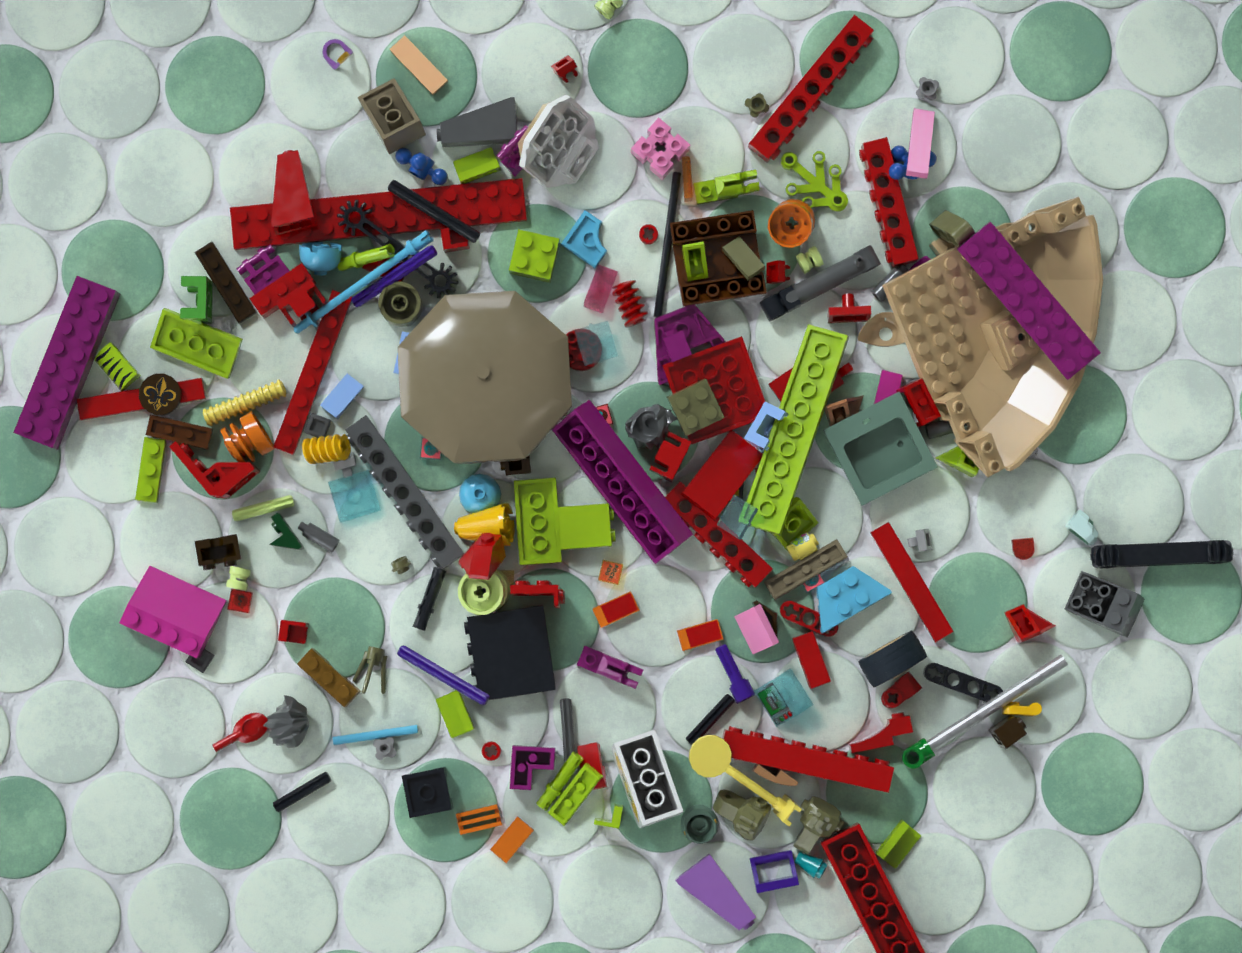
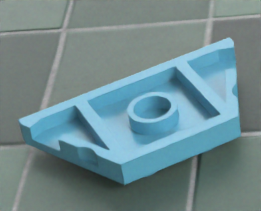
[816,566,892,634]

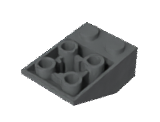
[1064,571,1145,638]

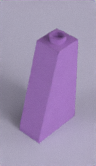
[675,854,756,930]

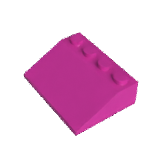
[119,566,227,658]

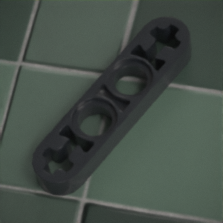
[923,663,1003,702]

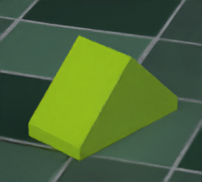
[682,241,709,281]

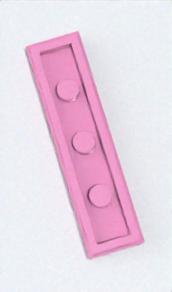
[906,108,935,179]

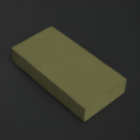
[722,236,765,280]

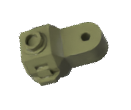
[713,790,771,841]
[793,796,844,855]

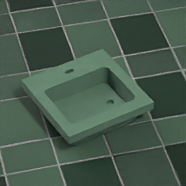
[823,392,938,506]

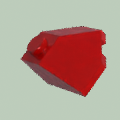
[458,533,506,580]

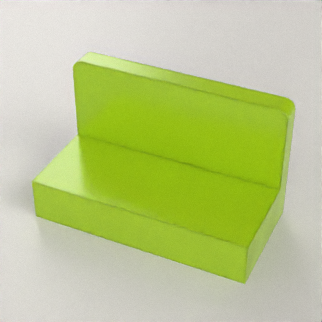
[453,147,501,184]
[436,690,475,738]
[594,804,623,829]
[875,820,921,868]

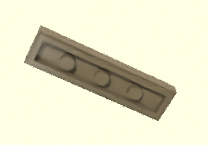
[764,539,848,600]

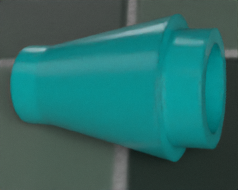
[794,852,828,879]

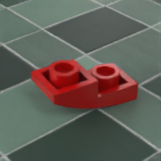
[577,742,607,790]

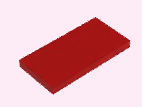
[681,430,763,520]

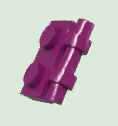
[496,125,528,177]
[236,245,289,295]

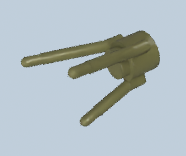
[353,646,388,694]

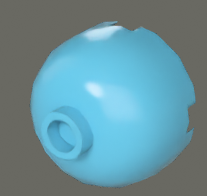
[299,242,342,276]
[459,473,502,514]

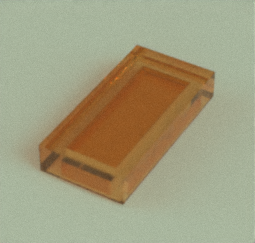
[681,156,693,202]

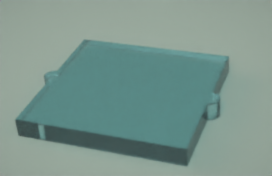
[574,321,618,366]
[717,495,758,540]

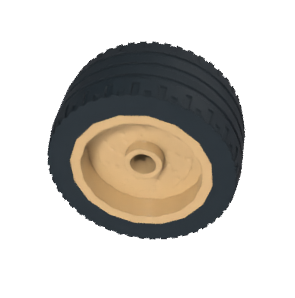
[858,630,927,687]

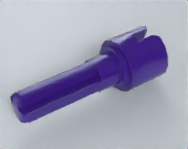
[715,644,755,704]

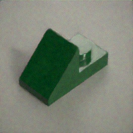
[269,512,304,550]

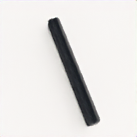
[388,180,481,243]

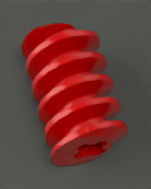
[612,280,648,328]

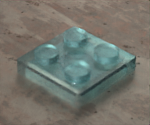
[328,470,381,523]

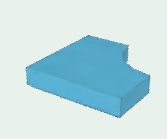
[561,210,607,269]

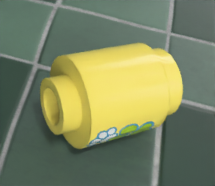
[786,532,819,561]

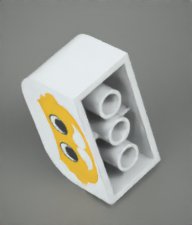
[612,730,683,828]

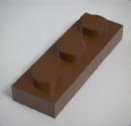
[145,414,213,449]

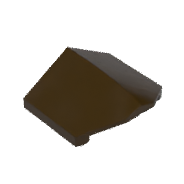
[752,600,778,638]

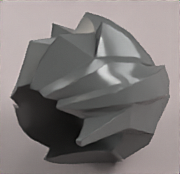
[625,404,677,450]
[263,695,309,748]

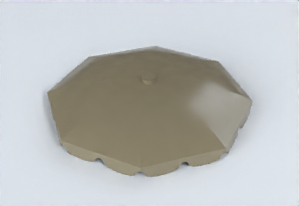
[397,291,572,464]

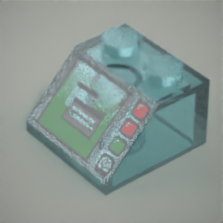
[754,668,814,727]

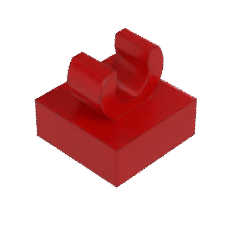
[551,55,578,83]
[766,260,790,284]

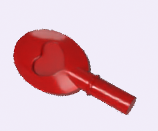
[212,713,268,752]

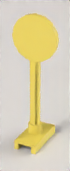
[689,735,802,827]

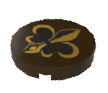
[139,373,182,416]

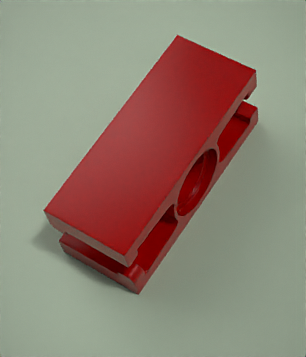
[792,631,831,689]

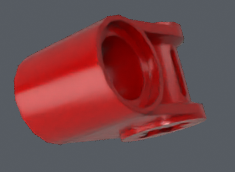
[881,671,922,708]

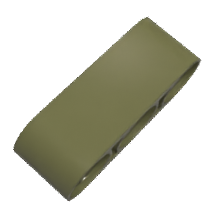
[929,210,975,247]

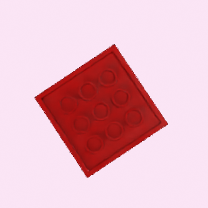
[662,336,765,445]

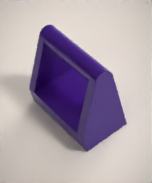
[750,850,799,893]

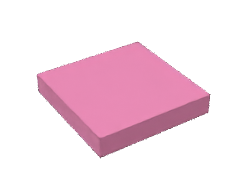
[734,604,779,654]

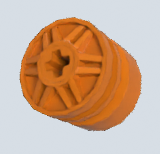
[768,199,815,248]
[220,411,275,462]

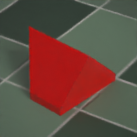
[1004,604,1056,643]

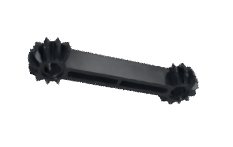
[337,199,459,299]
[1090,540,1234,569]

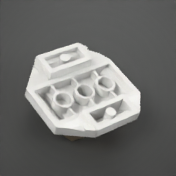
[518,95,599,188]

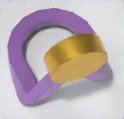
[322,39,353,69]

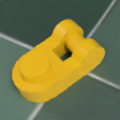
[1002,702,1042,716]

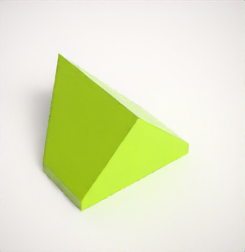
[935,446,979,477]

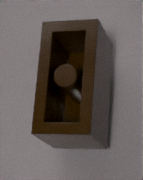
[988,715,1027,749]

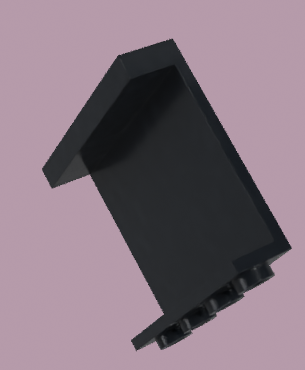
[464,605,556,700]

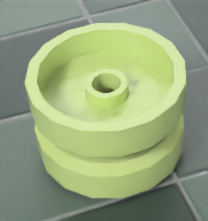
[458,569,510,615]

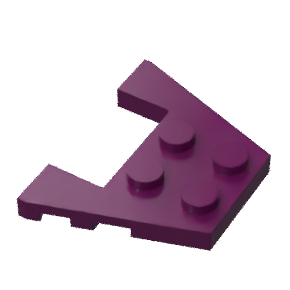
[654,305,726,385]

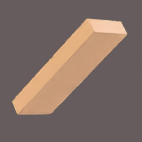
[390,35,448,95]

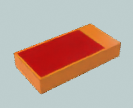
[592,591,640,628]
[677,619,723,651]

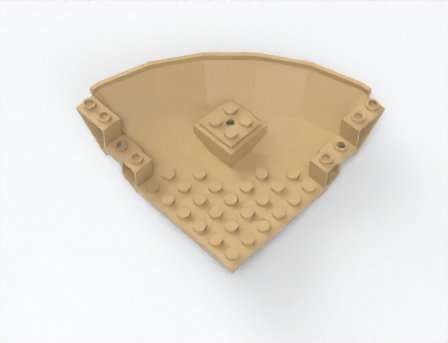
[882,197,1103,477]

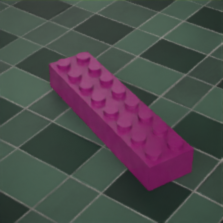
[957,221,1101,380]
[13,276,120,450]
[552,400,693,564]

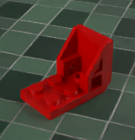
[169,441,260,499]

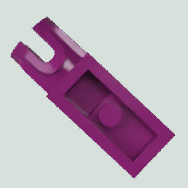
[577,646,644,689]

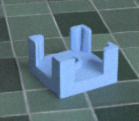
[744,402,788,453]

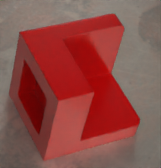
[440,228,470,253]
[278,620,309,644]

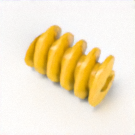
[302,434,351,464]

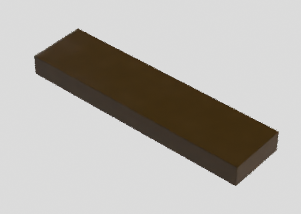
[194,242,257,324]

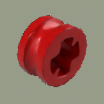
[639,224,658,244]
[482,741,501,761]

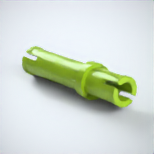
[337,244,395,271]
[536,751,584,811]

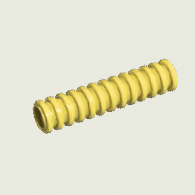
[202,379,287,427]

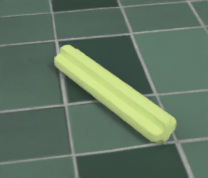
[232,495,294,521]

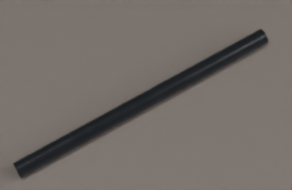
[653,172,681,318]

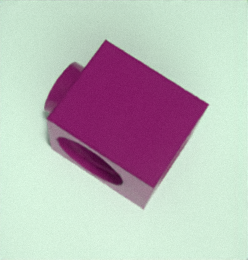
[662,328,692,362]

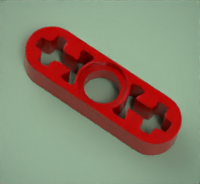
[780,601,838,637]

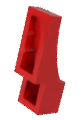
[849,712,913,753]

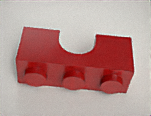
[249,263,317,319]

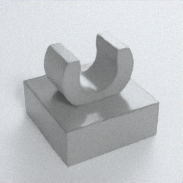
[333,452,356,478]
[907,529,932,552]

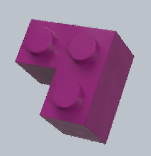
[510,745,556,790]

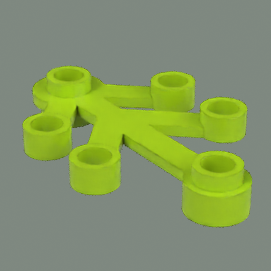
[780,151,848,212]

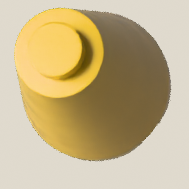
[454,503,515,546]

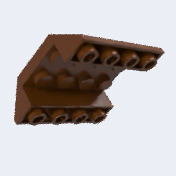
[670,210,767,306]

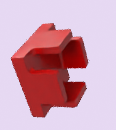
[275,279,328,327]
[649,431,691,483]

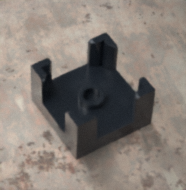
[402,767,453,818]

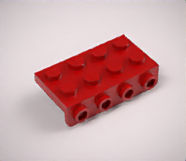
[510,580,565,608]

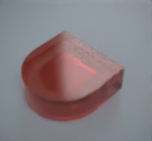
[1011,538,1034,560]

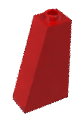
[271,150,317,236]

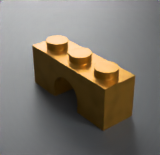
[297,648,361,707]

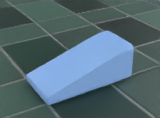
[320,374,364,419]

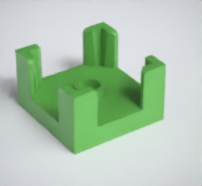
[180,276,213,324]

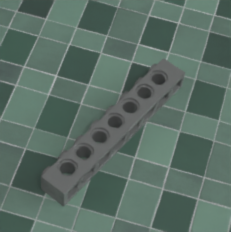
[345,415,464,569]

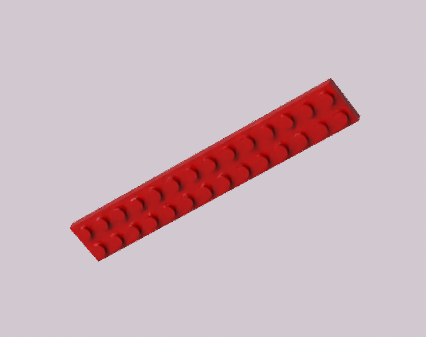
[230,178,527,250]

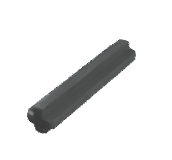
[560,698,575,761]

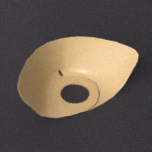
[858,312,905,346]

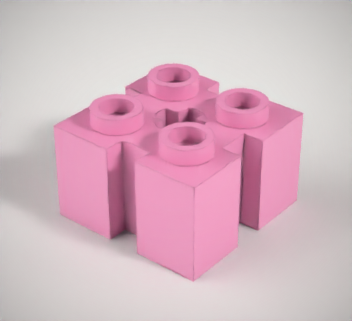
[631,117,690,180]

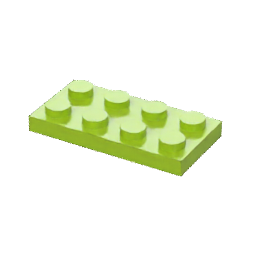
[150,308,243,379]
[514,478,562,565]

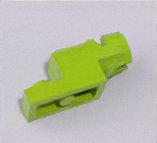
[693,169,760,205]

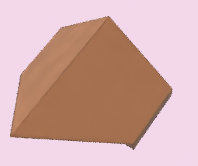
[824,395,864,426]

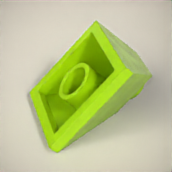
[771,497,819,550]

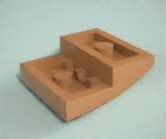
[752,764,798,786]

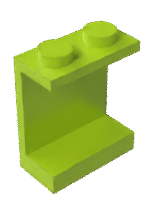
[558,503,616,550]

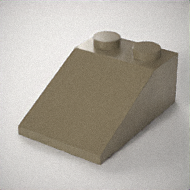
[357,78,426,154]

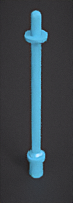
[293,230,434,333]

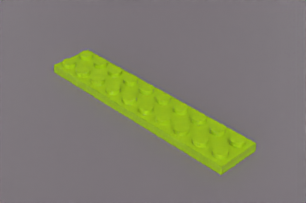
[740,324,849,536]

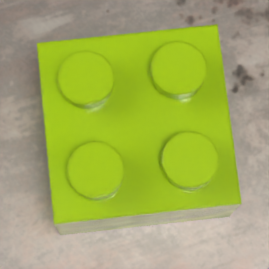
[509,229,560,283]

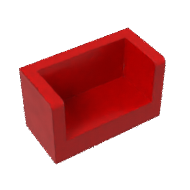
[896,378,941,427]

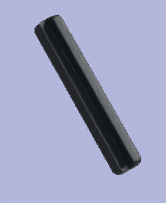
[686,694,735,745]
[273,772,331,812]

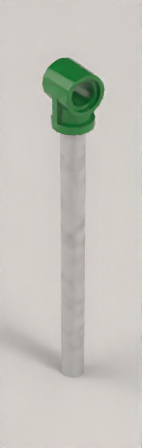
[902,655,1068,769]

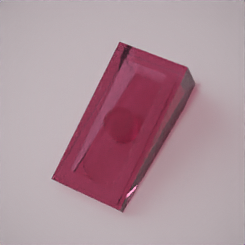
[583,265,618,313]

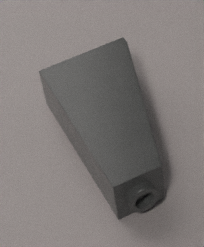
[437,97,517,147]

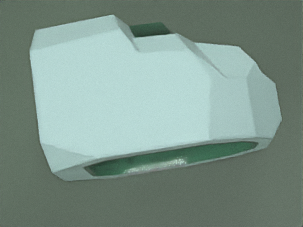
[1065,510,1098,546]

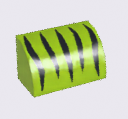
[95,342,141,391]

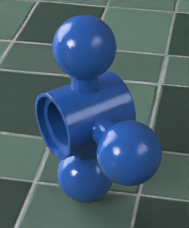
[889,145,937,180]
[395,148,448,185]

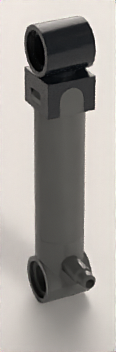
[760,245,881,322]

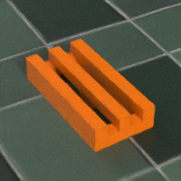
[456,804,502,835]

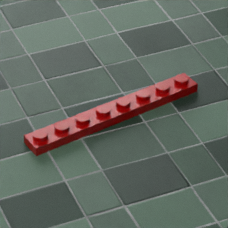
[274,290,352,455]

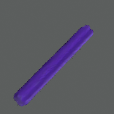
[351,245,437,307]
[397,645,490,705]

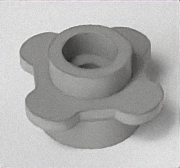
[916,77,939,100]
[373,737,396,760]

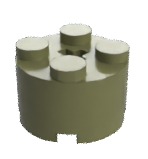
[378,282,423,327]

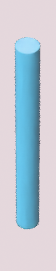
[333,725,418,745]

